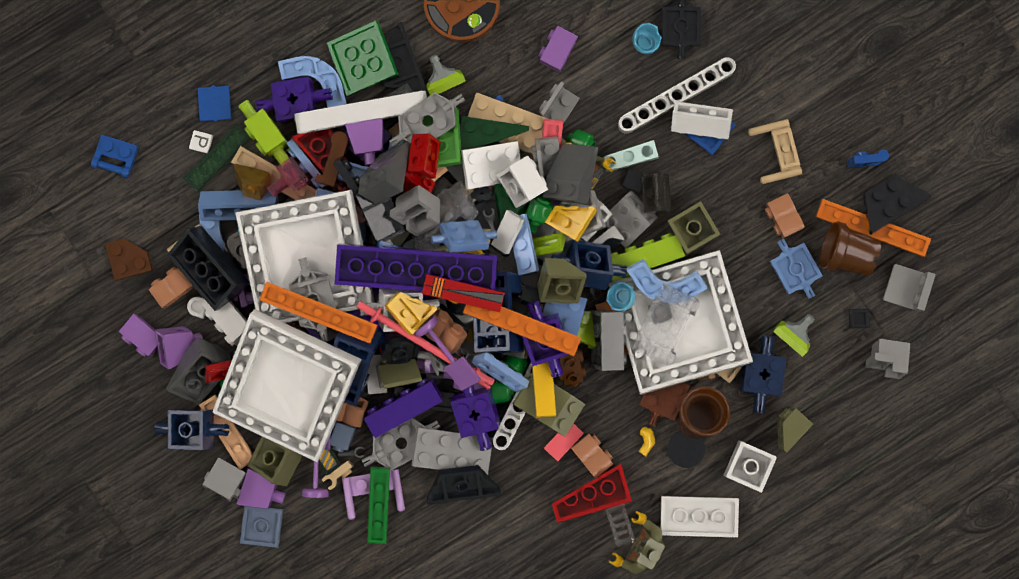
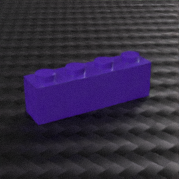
[363,378,444,438]

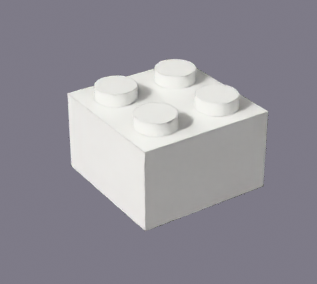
[497,156,548,208]
[723,440,777,493]

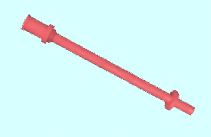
[356,301,495,390]

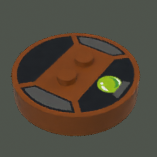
[423,0,500,43]

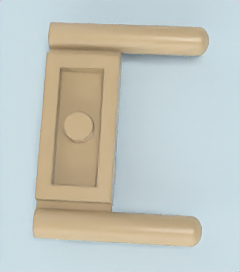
[748,119,802,184]

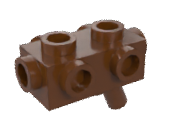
[558,348,586,387]

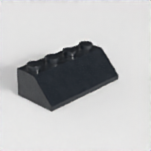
[167,226,249,311]

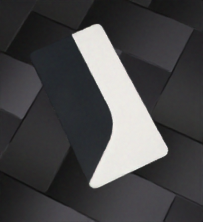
[592,226,624,250]

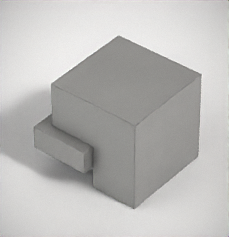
[390,185,440,237]
[865,339,910,379]
[202,457,246,501]

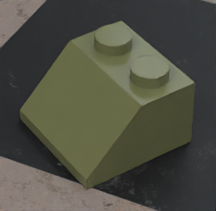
[668,201,720,254]
[537,258,587,303]
[375,358,422,389]
[777,407,813,453]
[247,436,303,486]

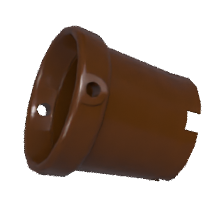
[820,221,881,276]
[678,386,730,439]

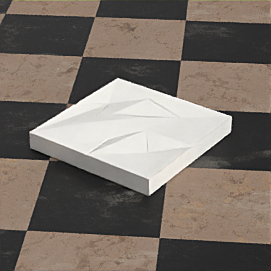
[235,190,375,323]
[609,250,753,395]
[212,309,362,462]

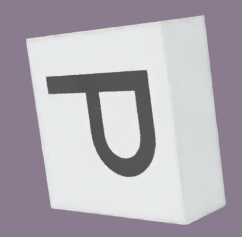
[189,130,213,154]

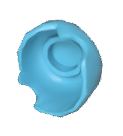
[632,23,661,55]
[606,282,636,312]

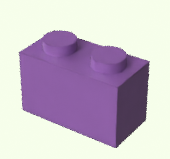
[538,26,578,73]
[119,314,158,357]

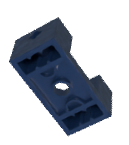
[473,271,523,354]
[333,330,383,406]

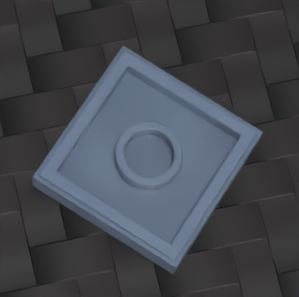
[240,506,283,548]

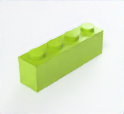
[611,233,685,282]

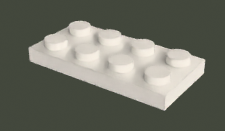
[660,496,739,537]

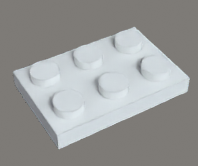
[461,141,520,189]

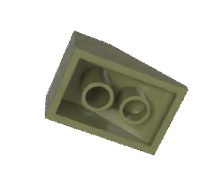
[512,372,585,437]

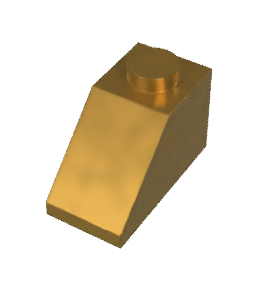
[234,164,272,200]

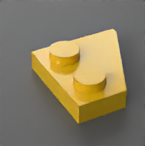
[545,206,597,242]
[384,292,437,335]

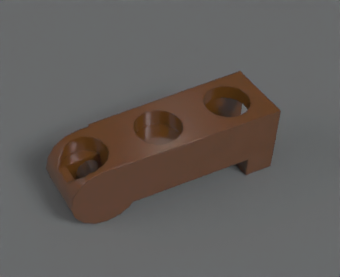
[315,131,349,188]

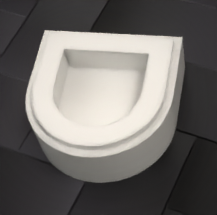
[187,297,206,319]

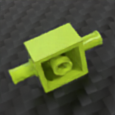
[238,100,293,169]

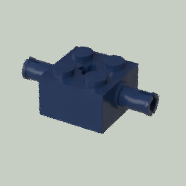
[551,240,627,290]
[740,335,786,413]
[154,409,229,450]

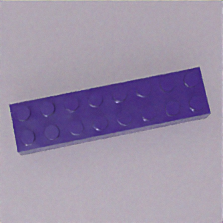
[334,243,497,291]

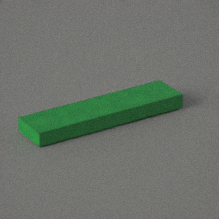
[367,467,390,544]

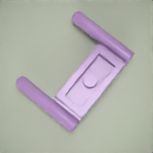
[342,469,405,520]

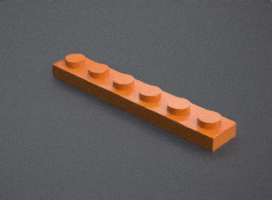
[815,199,931,257]
[259,282,378,343]
[463,304,581,357]

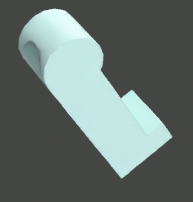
[603,140,659,172]

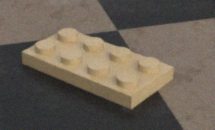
[468,92,548,155]

